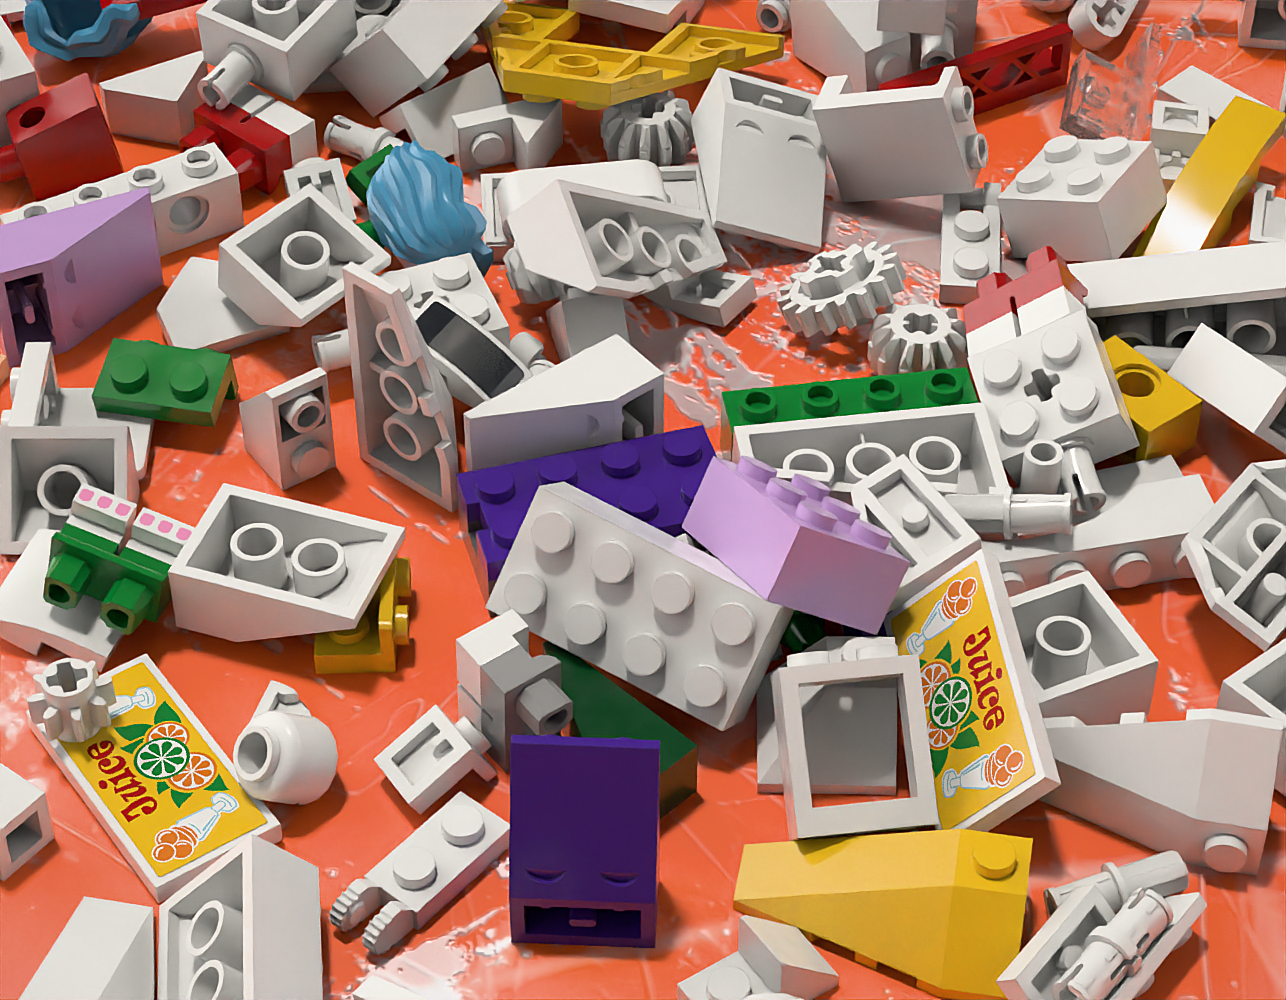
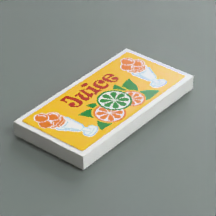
[884,548,1061,832]
[26,654,283,904]

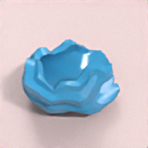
[23,0,153,61]
[366,140,493,278]

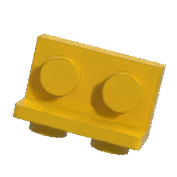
[314,552,411,674]

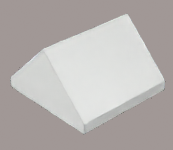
[0,426,140,555]

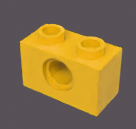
[1103,335,1203,464]

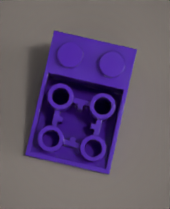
[509,734,660,948]

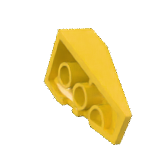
[733,829,1033,1000]

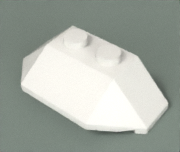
[1181,459,1286,652]

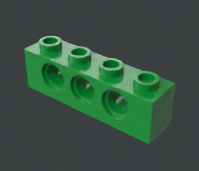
[720,367,979,462]

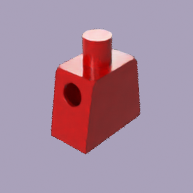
[0,72,125,202]

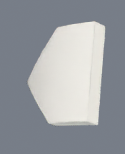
[156,256,290,353]

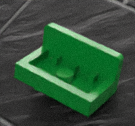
[92,338,239,428]

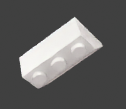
[158,834,323,1000]

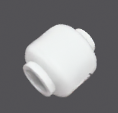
[233,711,338,805]

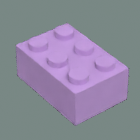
[682,455,910,635]

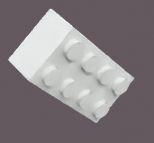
[485,482,795,731]

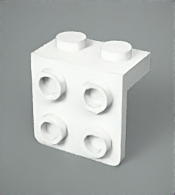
[0,342,155,480]

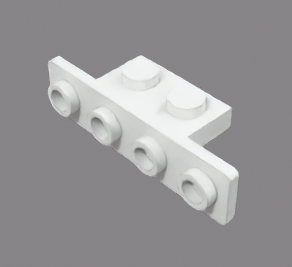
[995,885,1207,1000]

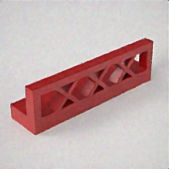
[877,22,1073,116]

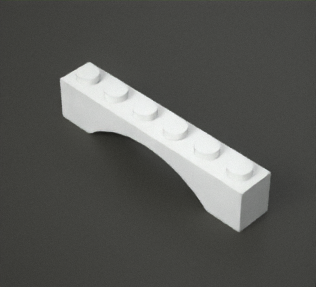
[841,474,1214,632]

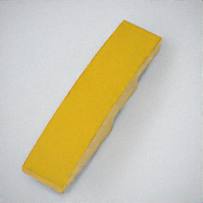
[1132,95,1286,257]

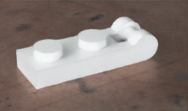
[939,182,1001,304]

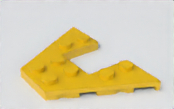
[481,0,785,110]

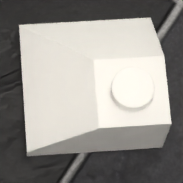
[756,636,898,795]

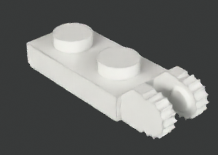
[328,791,510,956]

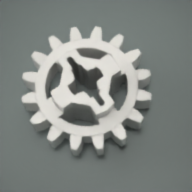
[776,242,907,337]

